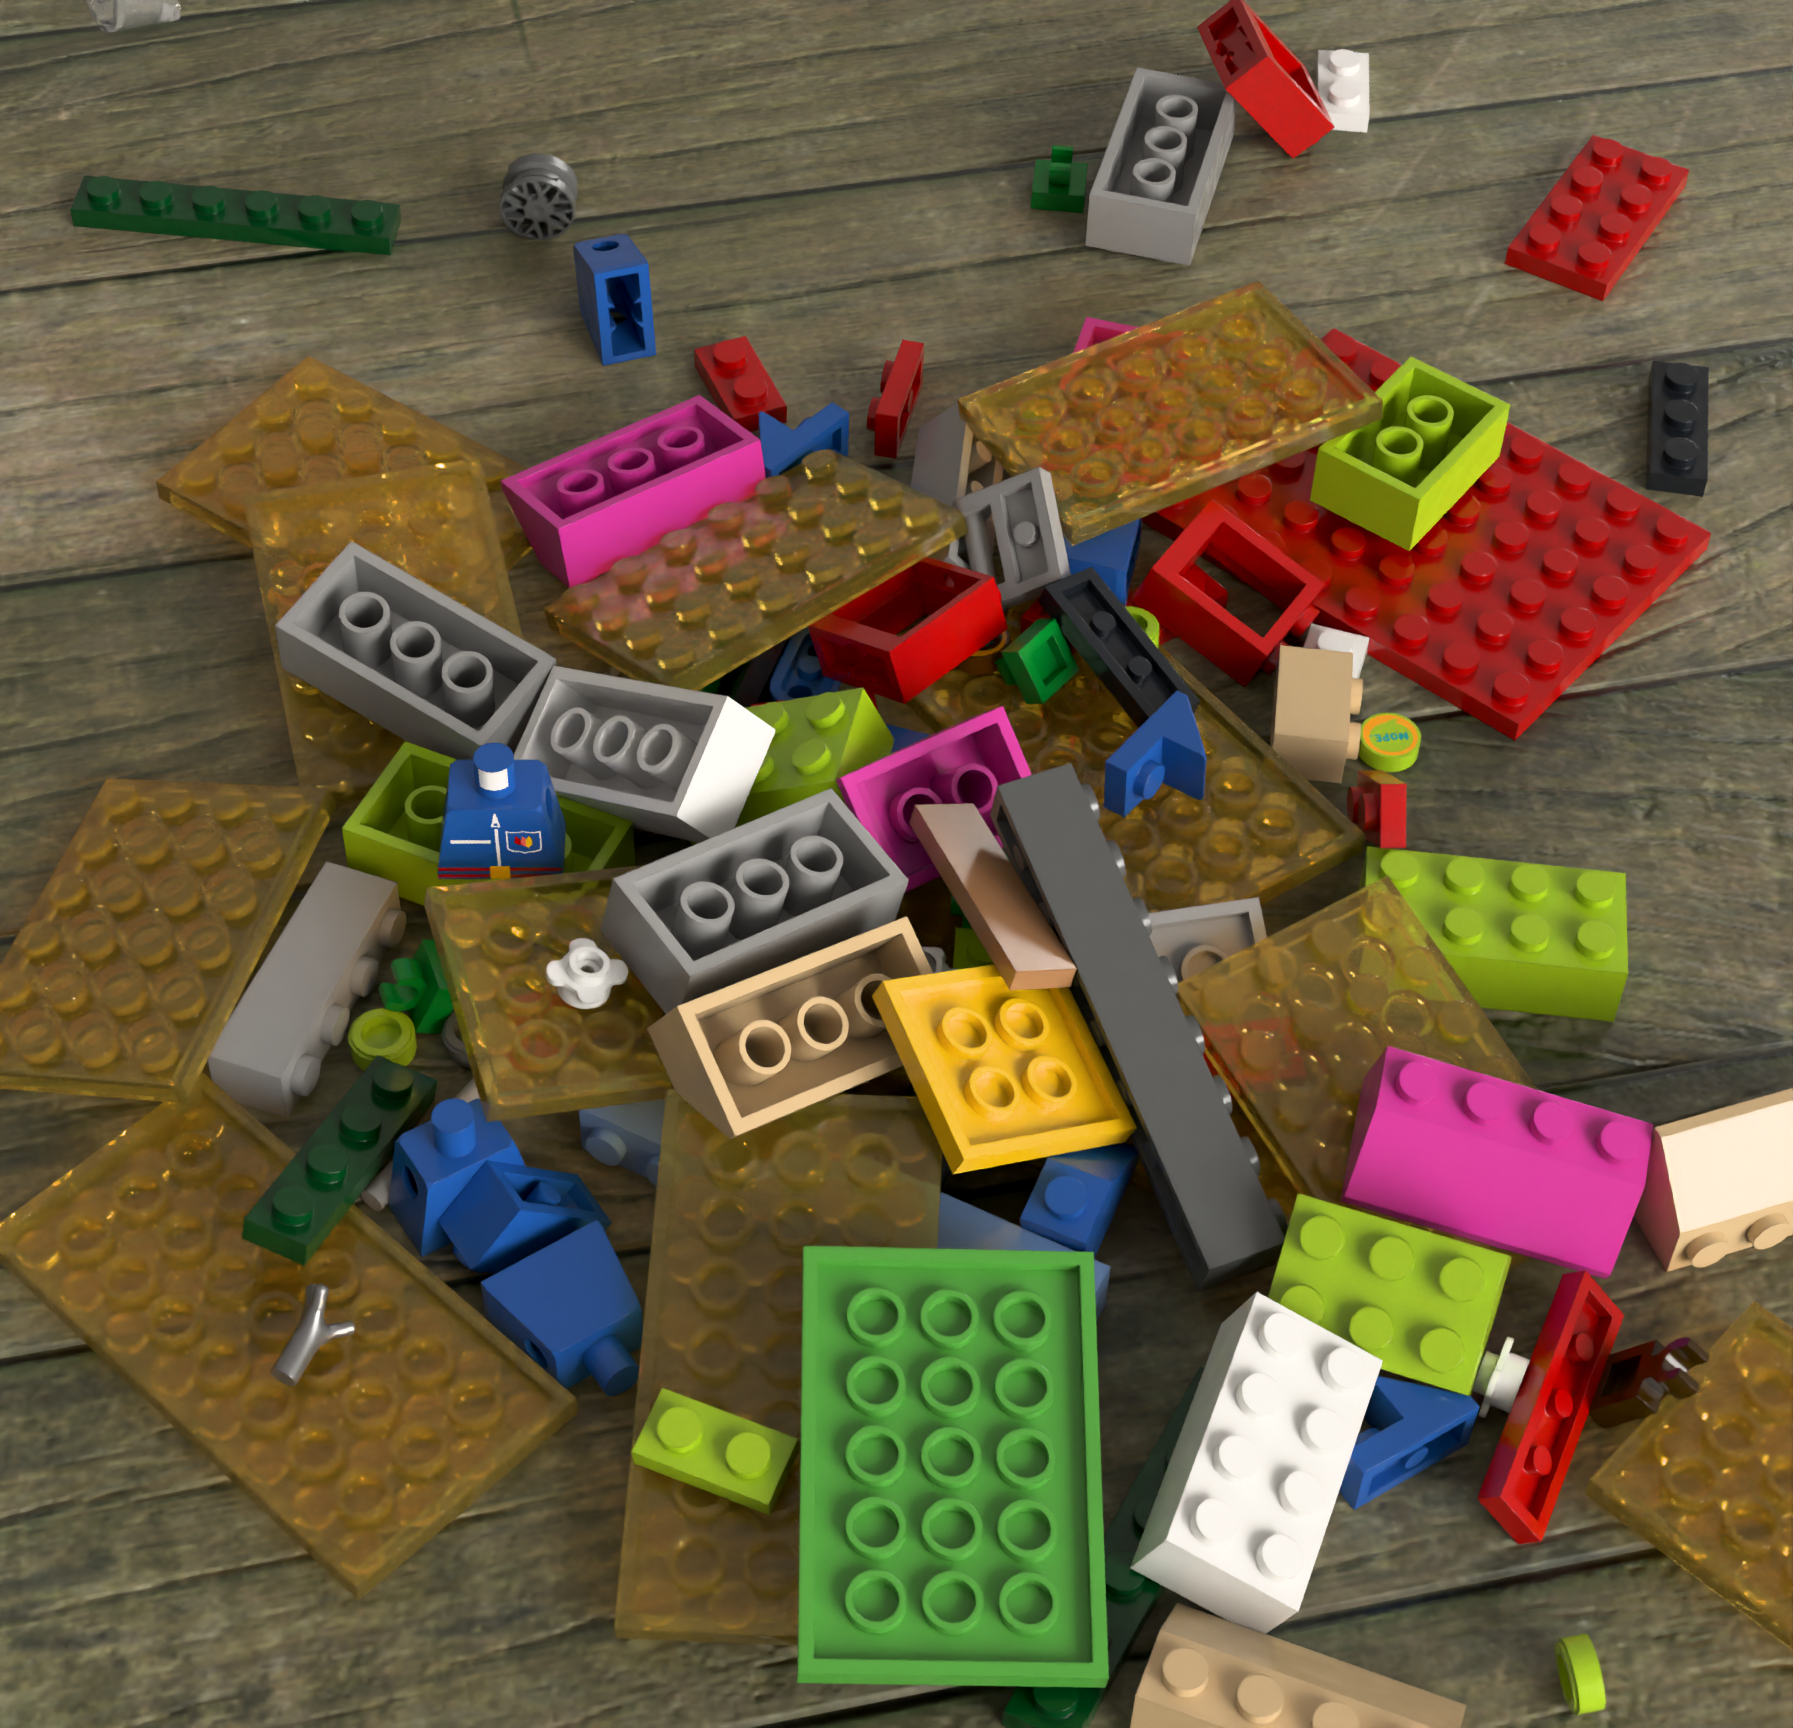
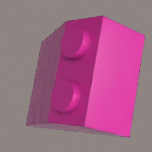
[836,706,1032,892]

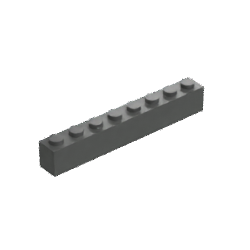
[990,763,1288,1292]

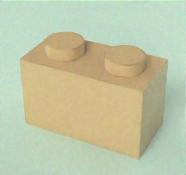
[1268,645,1363,783]

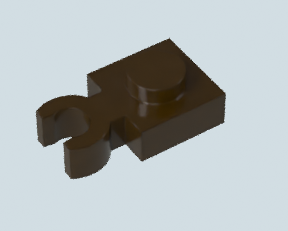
[1588,1337,1710,1429]

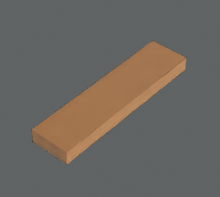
[909,803,1077,990]

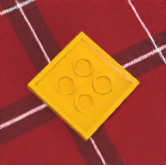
[872,964,1137,1174]

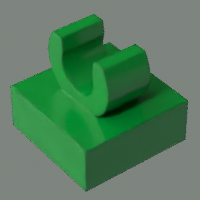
[1031,145,1088,213]
[994,618,1080,704]
[378,939,463,1034]

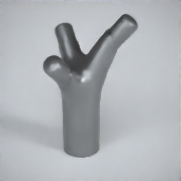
[271,1284,355,1386]

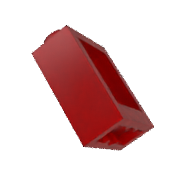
[1197,0,1335,159]
[1131,498,1326,687]
[807,552,1008,704]

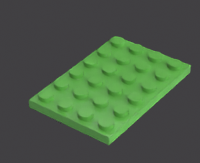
[797,1246,1109,1688]

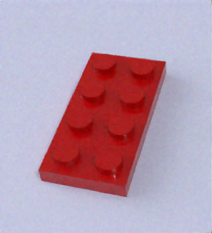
[1505,134,1689,301]

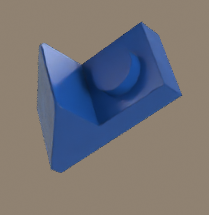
[759,402,849,512]
[1104,690,1206,818]
[1339,1376,1479,1510]

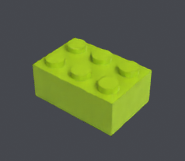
[1310,356,1510,551]
[689,687,895,846]
[1268,1193,1512,1396]

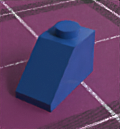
[1020,1143,1139,1259]
[438,1160,612,1273]

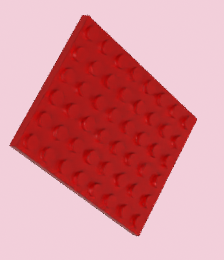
[1142,328,1711,741]

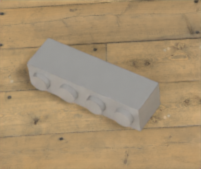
[900,395,1008,616]
[206,861,406,1119]

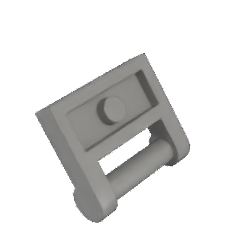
[952,467,1071,614]

